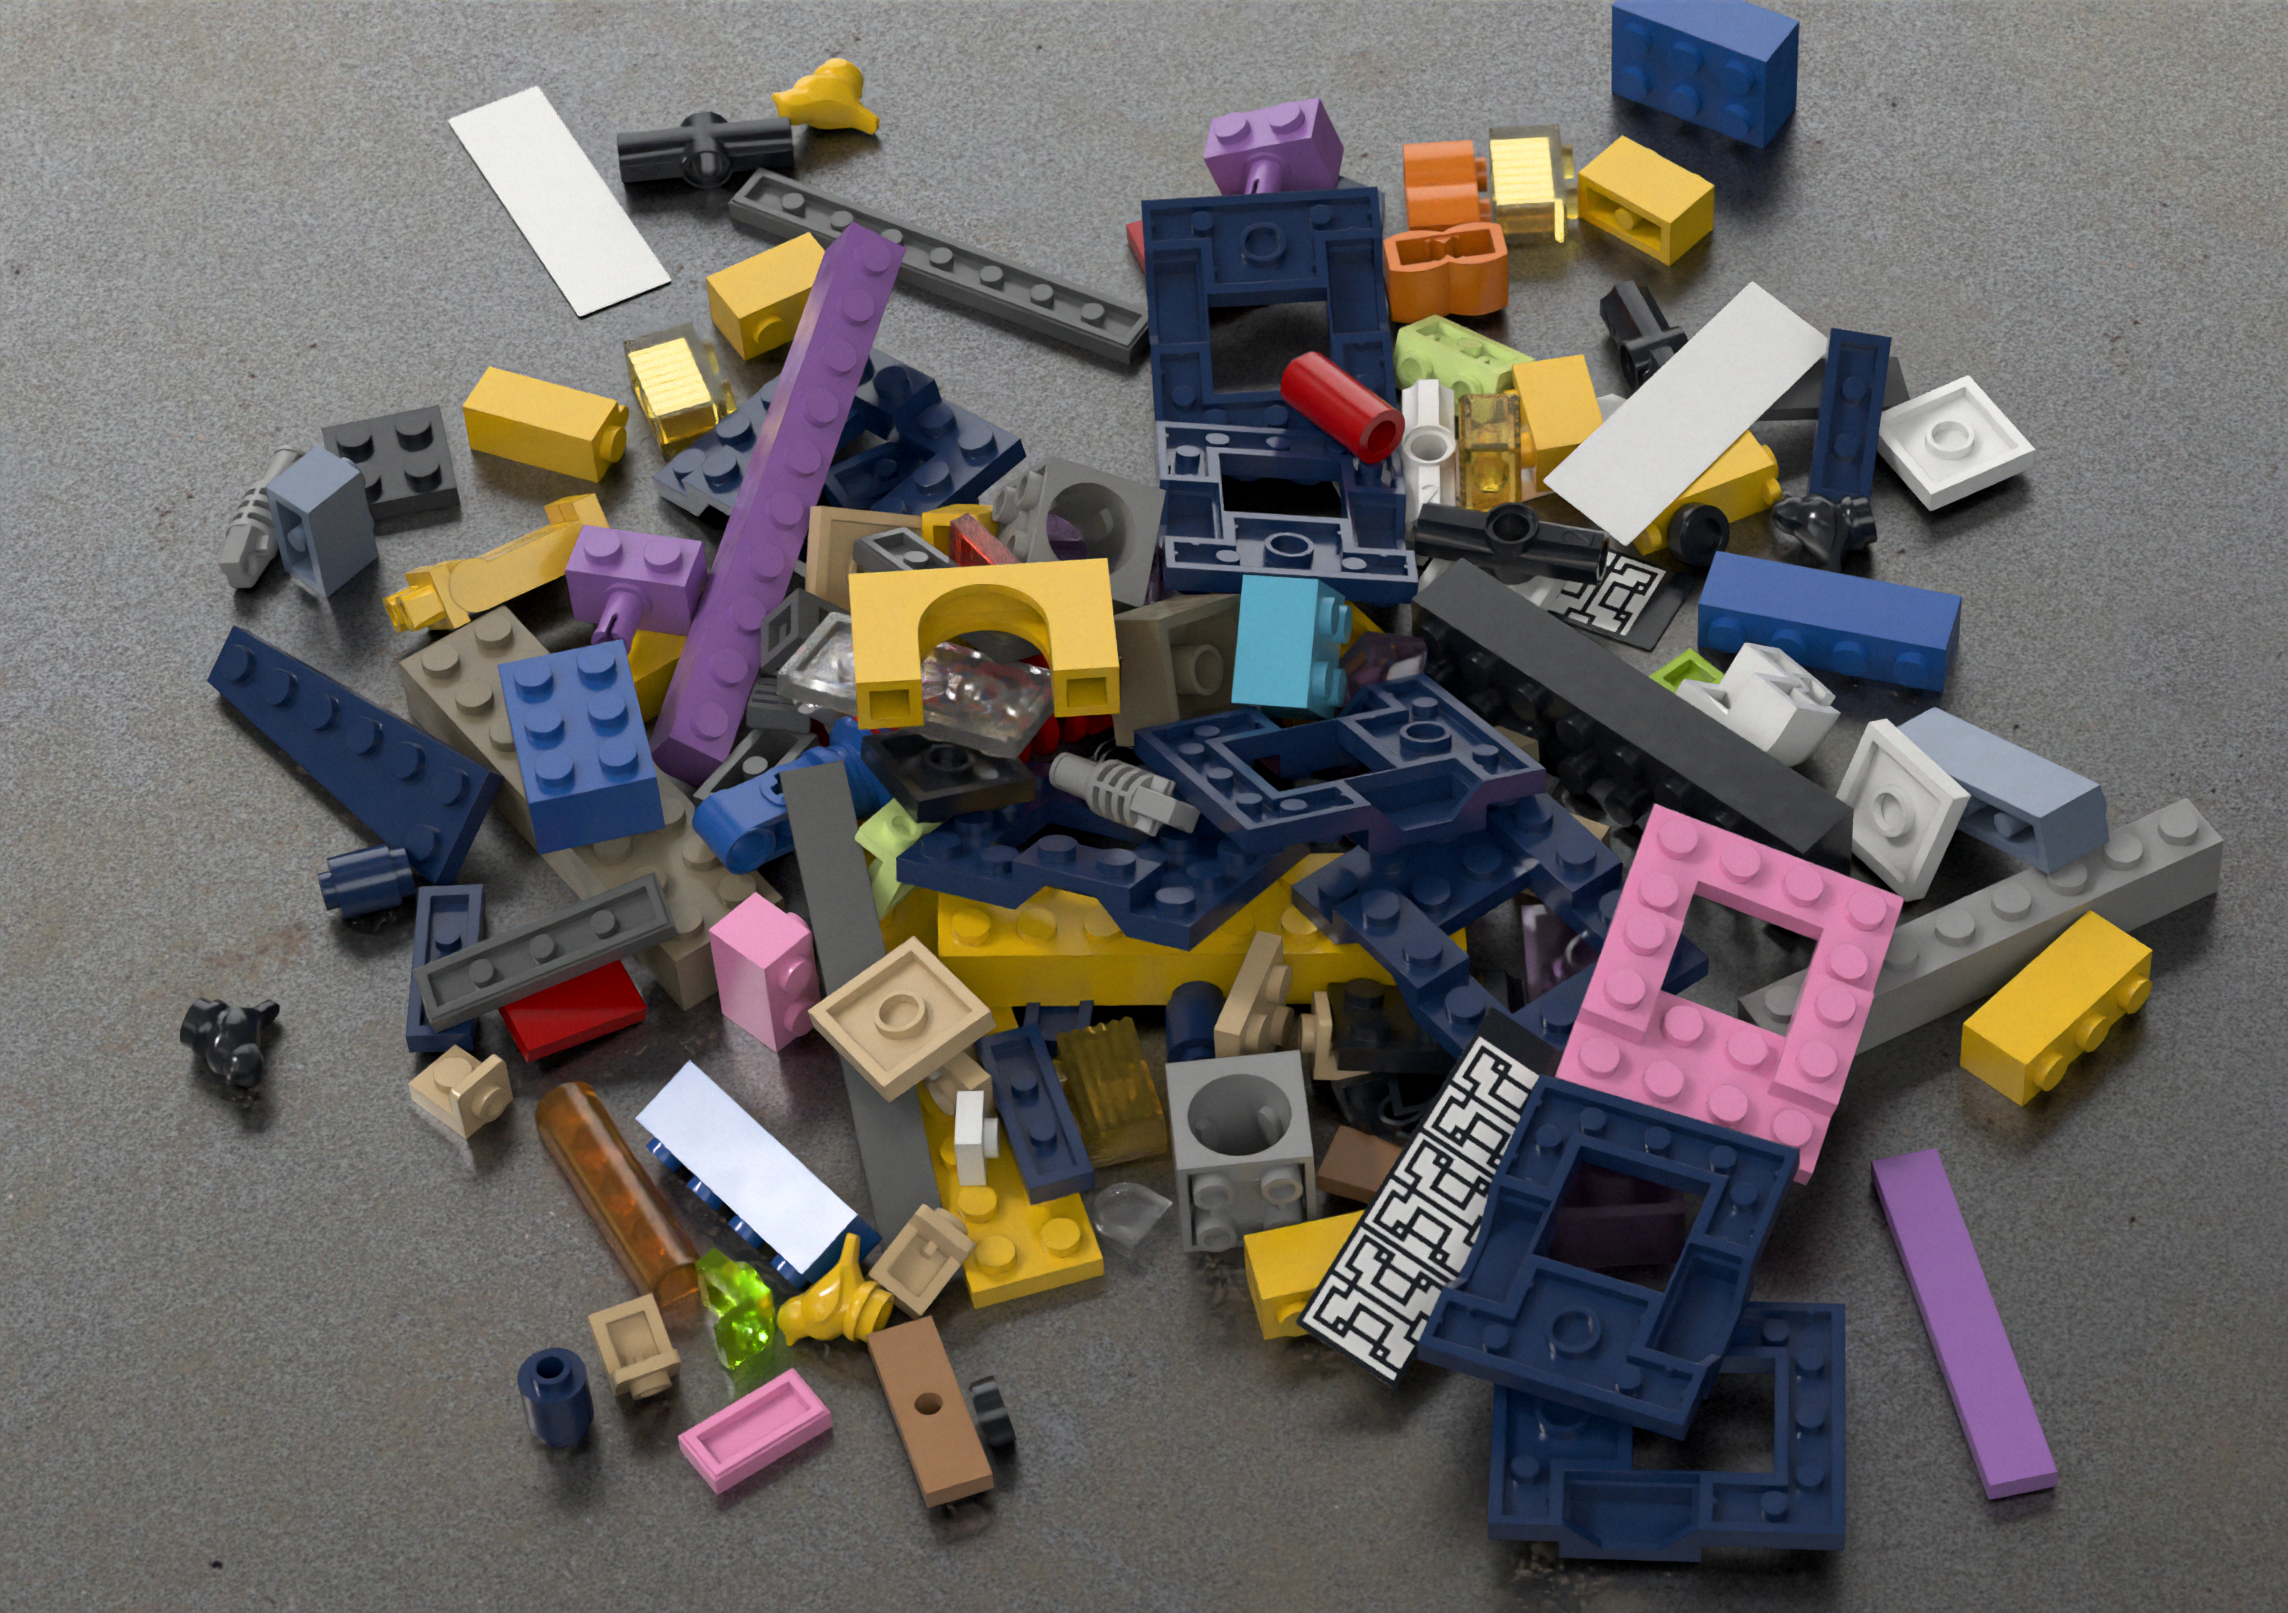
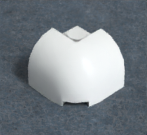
[1675,642,1841,767]

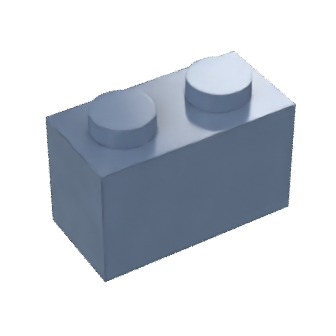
[265,445,379,598]

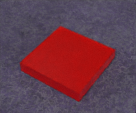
[498,959,647,1063]

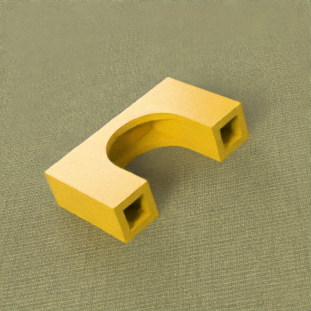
[848,558,1120,730]

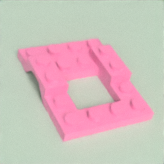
[1554,804,1905,1185]

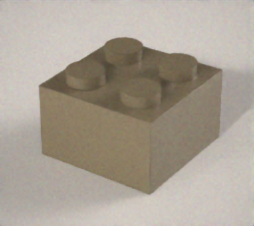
[1111,594,1242,746]

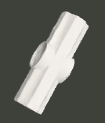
[1401,379,1457,543]

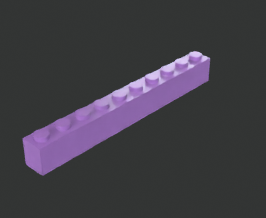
[649,221,906,789]

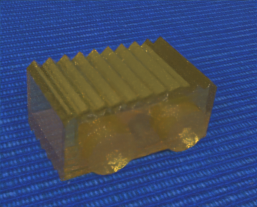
[1489,124,1578,246]
[623,322,736,457]
[1458,393,1522,512]
[1052,1016,1168,1169]

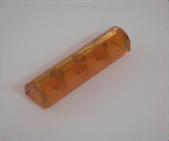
[534,1081,712,1309]

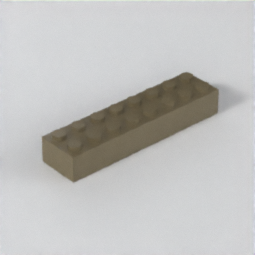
[399,604,786,1011]

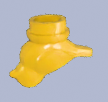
[771,58,880,135]
[777,1233,895,1347]

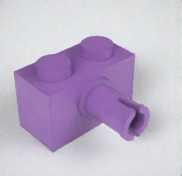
[1203,98,1344,195]
[565,525,708,655]

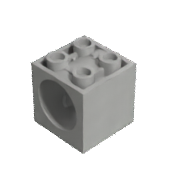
[981,455,1166,615]
[1165,1050,1317,1253]

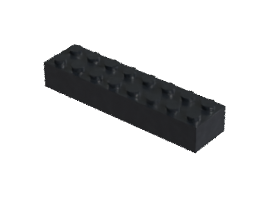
[1411,557,1854,938]

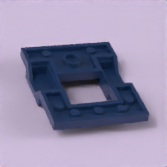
[1141,186,1397,431]
[652,347,1027,577]
[1154,421,1419,608]
[1134,673,1546,856]
[896,762,1311,951]
[1291,791,1709,1061]
[1417,1074,1800,1441]
[1488,1301,1846,1562]

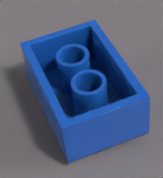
[1611,0,1800,149]
[497,639,665,855]

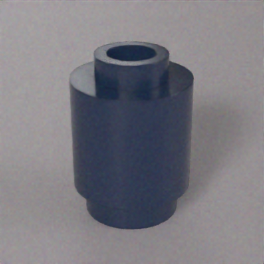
[317,843,416,920]
[1165,981,1227,1063]
[517,1348,594,1447]

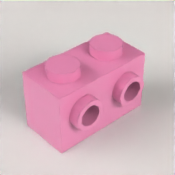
[708,892,821,1053]

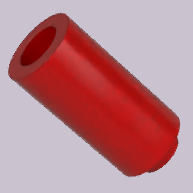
[1280,352,1405,464]

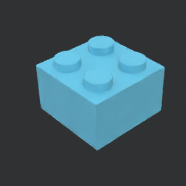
[1231,575,1352,721]

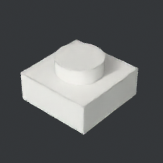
[954,1091,1000,1186]

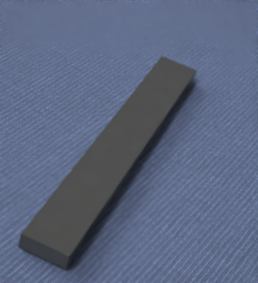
[729,167,1150,365]
[779,760,942,1255]

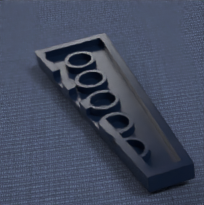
[207,625,505,886]

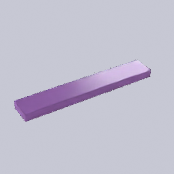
[1870,1148,2058,1500]

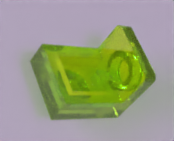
[695,1247,778,1370]

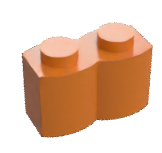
[1402,140,1491,233]
[1383,222,1509,324]

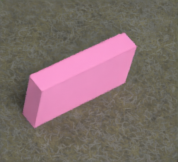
[678,1368,833,1496]

